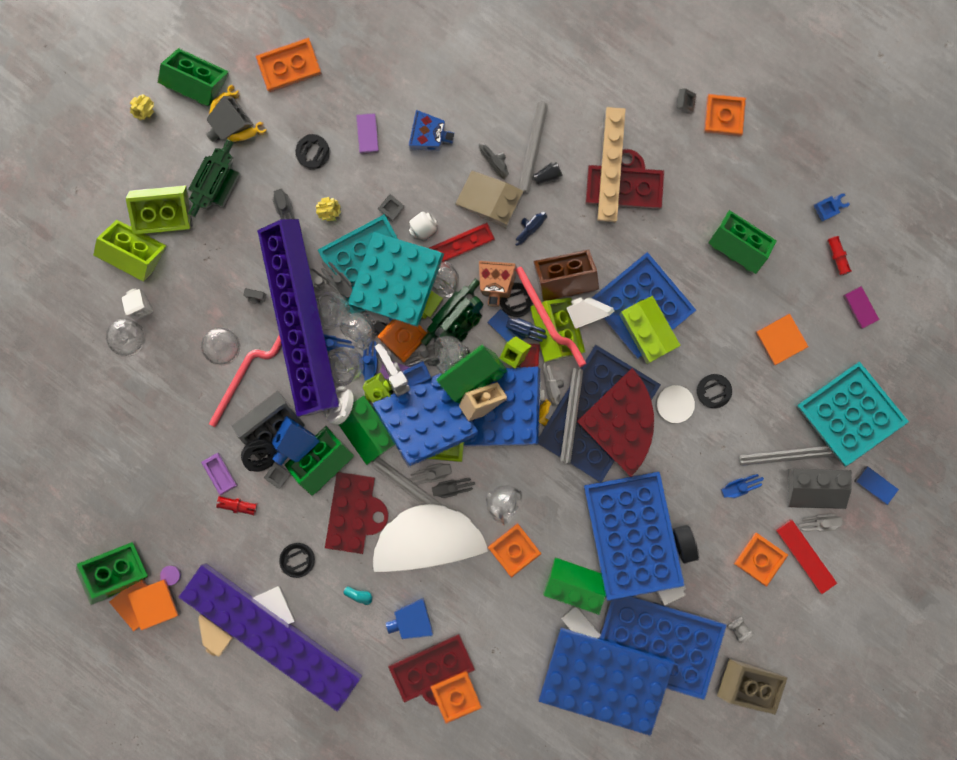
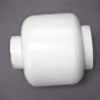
[409,212,438,240]

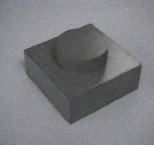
[677,88,696,113]
[378,194,405,221]
[243,288,267,304]
[264,462,291,489]

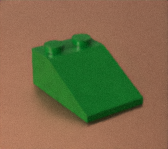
[76,542,148,605]

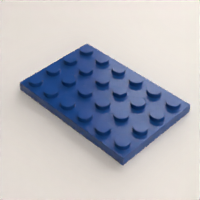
[584,471,685,601]
[599,596,727,700]
[538,628,674,736]

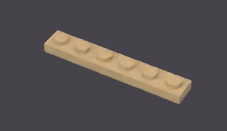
[597,107,626,222]

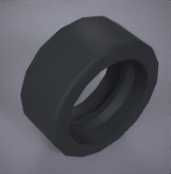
[673,525,699,564]

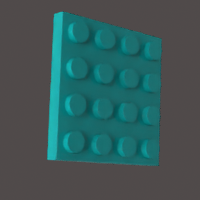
[318,214,398,317]
[347,232,444,327]
[797,361,909,468]

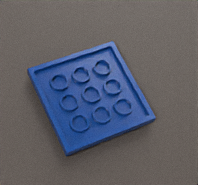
[592,252,696,359]
[463,367,540,447]
[373,373,478,467]

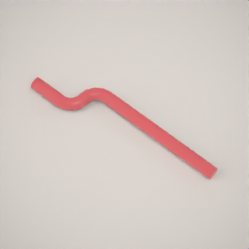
[515,267,586,367]
[209,335,282,427]

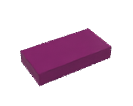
[843,286,879,329]

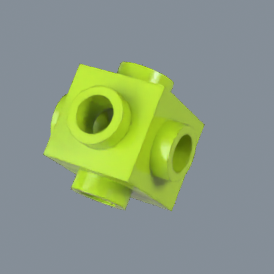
[362,372,393,403]

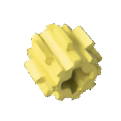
[130,94,154,120]
[316,197,341,221]

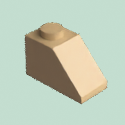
[459,382,507,421]
[199,614,234,657]

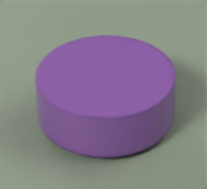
[160,565,181,585]

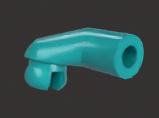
[344,586,372,605]

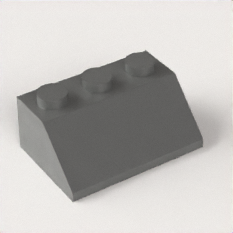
[232,390,305,460]
[788,469,852,509]

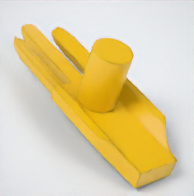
[539,399,551,426]

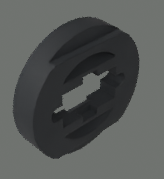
[295,134,330,169]
[500,283,533,317]
[697,374,732,409]
[241,439,276,472]
[279,543,315,578]

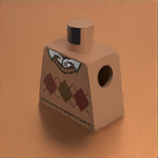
[479,261,517,307]

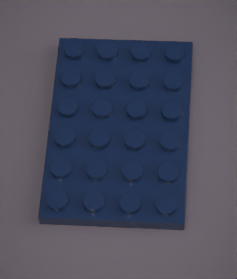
[538,344,661,483]

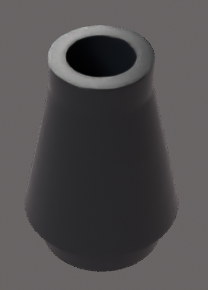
[533,162,563,185]

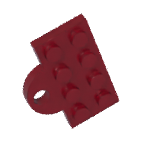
[586,149,664,209]
[325,472,389,554]
[388,634,475,706]

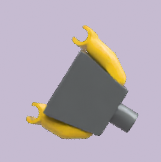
[206,85,267,142]

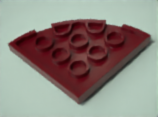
[577,368,654,477]

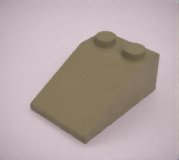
[455,171,523,229]
[717,659,788,715]

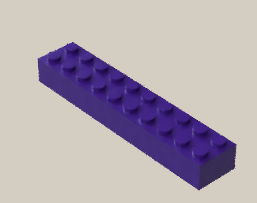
[257,219,339,417]
[179,563,362,712]

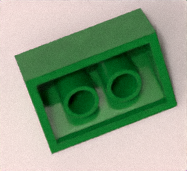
[157,48,229,106]
[708,210,777,274]
[436,344,507,404]
[339,395,395,465]
[284,426,354,496]
[543,557,606,615]

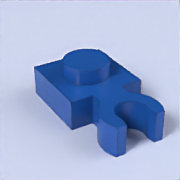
[814,193,850,222]

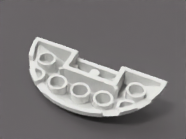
[373,504,488,572]

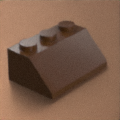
[534,249,599,301]

